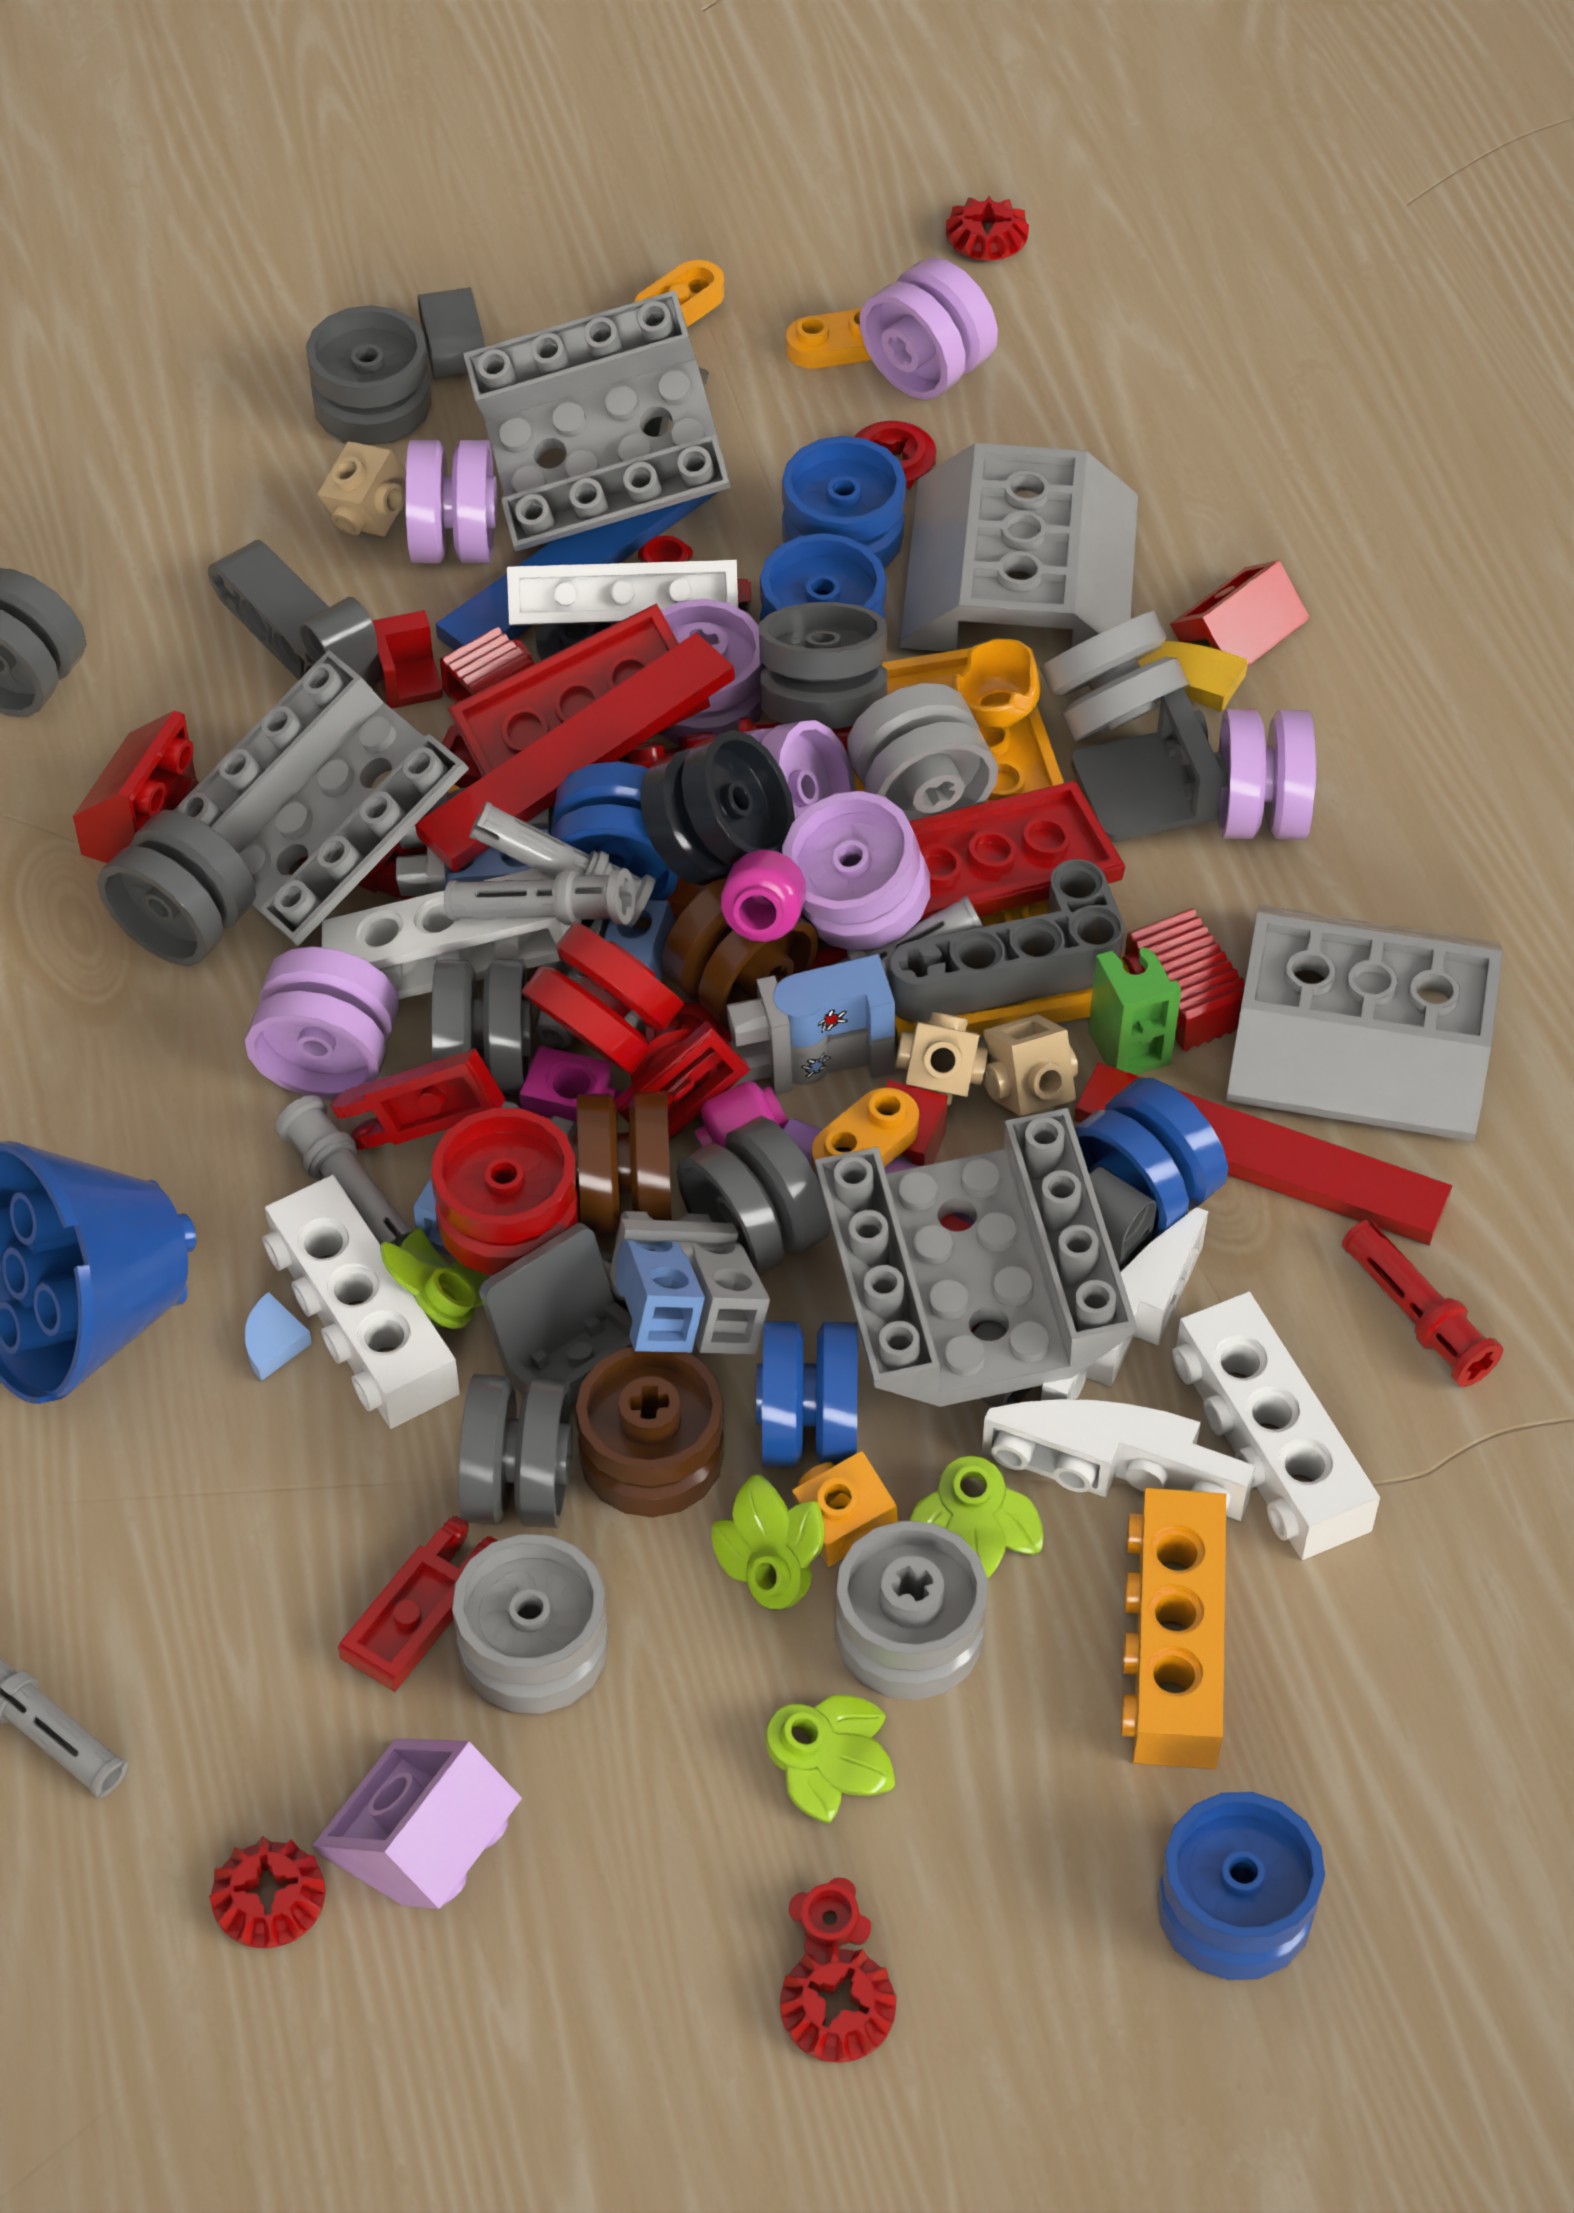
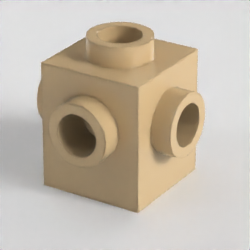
[317,441,406,537]
[895,1012,988,1105]
[983,1014,1078,1117]

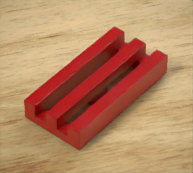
[614,1020,751,1139]

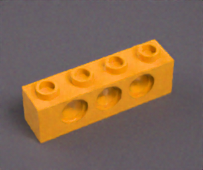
[1121,1488,1226,1769]

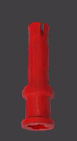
[1341,1219,1504,1387]

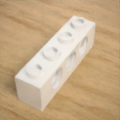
[321,869,570,1000]
[262,1175,460,1429]
[1172,1291,1380,1560]

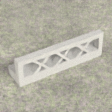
[507,560,738,626]

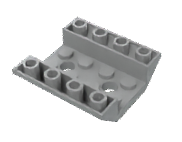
[463,290,731,551]
[900,443,1138,652]
[173,650,469,946]
[1226,905,1503,1142]
[815,1108,1137,1407]

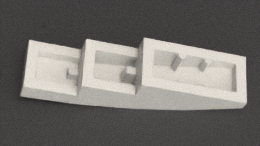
[1041,1207,1208,1401]

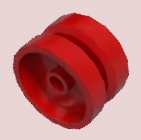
[521,921,684,1075]
[431,1108,579,1276]

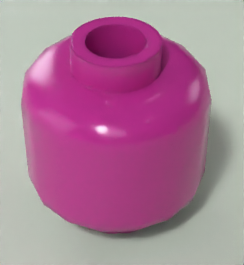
[721,850,806,942]
[695,1081,789,1147]

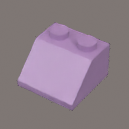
[312,1738,522,1909]

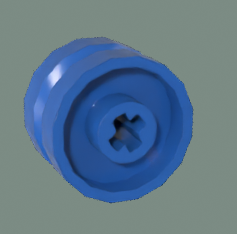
[782,436,906,568]
[760,533,886,622]
[550,762,678,901]
[1074,1078,1228,1241]
[756,1321,858,1468]
[1157,1792,1325,1980]

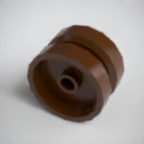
[661,876,818,1031]
[572,1091,672,1234]
[575,1346,724,1518]

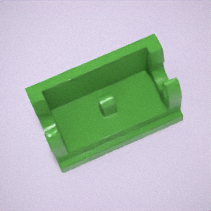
[1088,947,1181,1075]

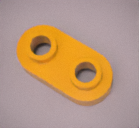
[634,260,725,327]
[786,308,872,369]
[811,1088,919,1178]

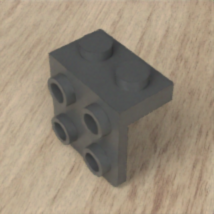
[1071,688,1228,842]
[479,1223,633,1406]

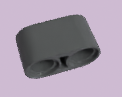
[417,287,485,379]

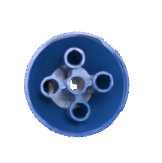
[0,1141,196,1404]

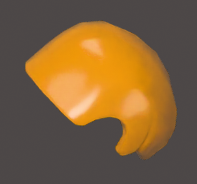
[953,638,1041,728]

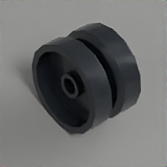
[640,730,795,886]

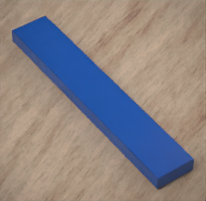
[436,492,717,650]

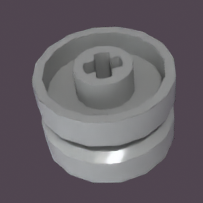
[1040,610,1190,741]
[847,683,998,821]
[835,1520,988,1700]
[452,1534,608,1714]

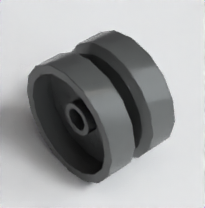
[306,305,432,445]
[0,568,87,717]
[759,602,887,729]
[97,810,256,966]
[432,959,533,1096]
[676,1115,831,1278]
[458,1374,573,1528]

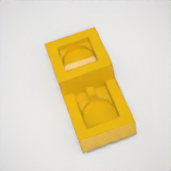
[1138,641,1248,713]

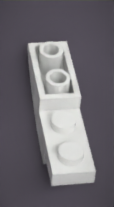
[982,1399,1256,1521]

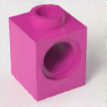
[519,1046,620,1125]

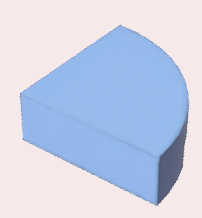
[244,1292,312,1381]

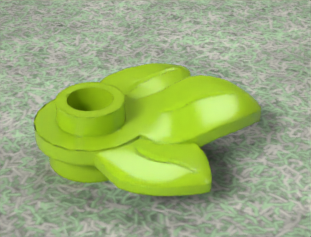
[380,1228,488,1329]
[909,1455,1044,1579]
[711,1475,825,1610]
[764,1695,895,1824]

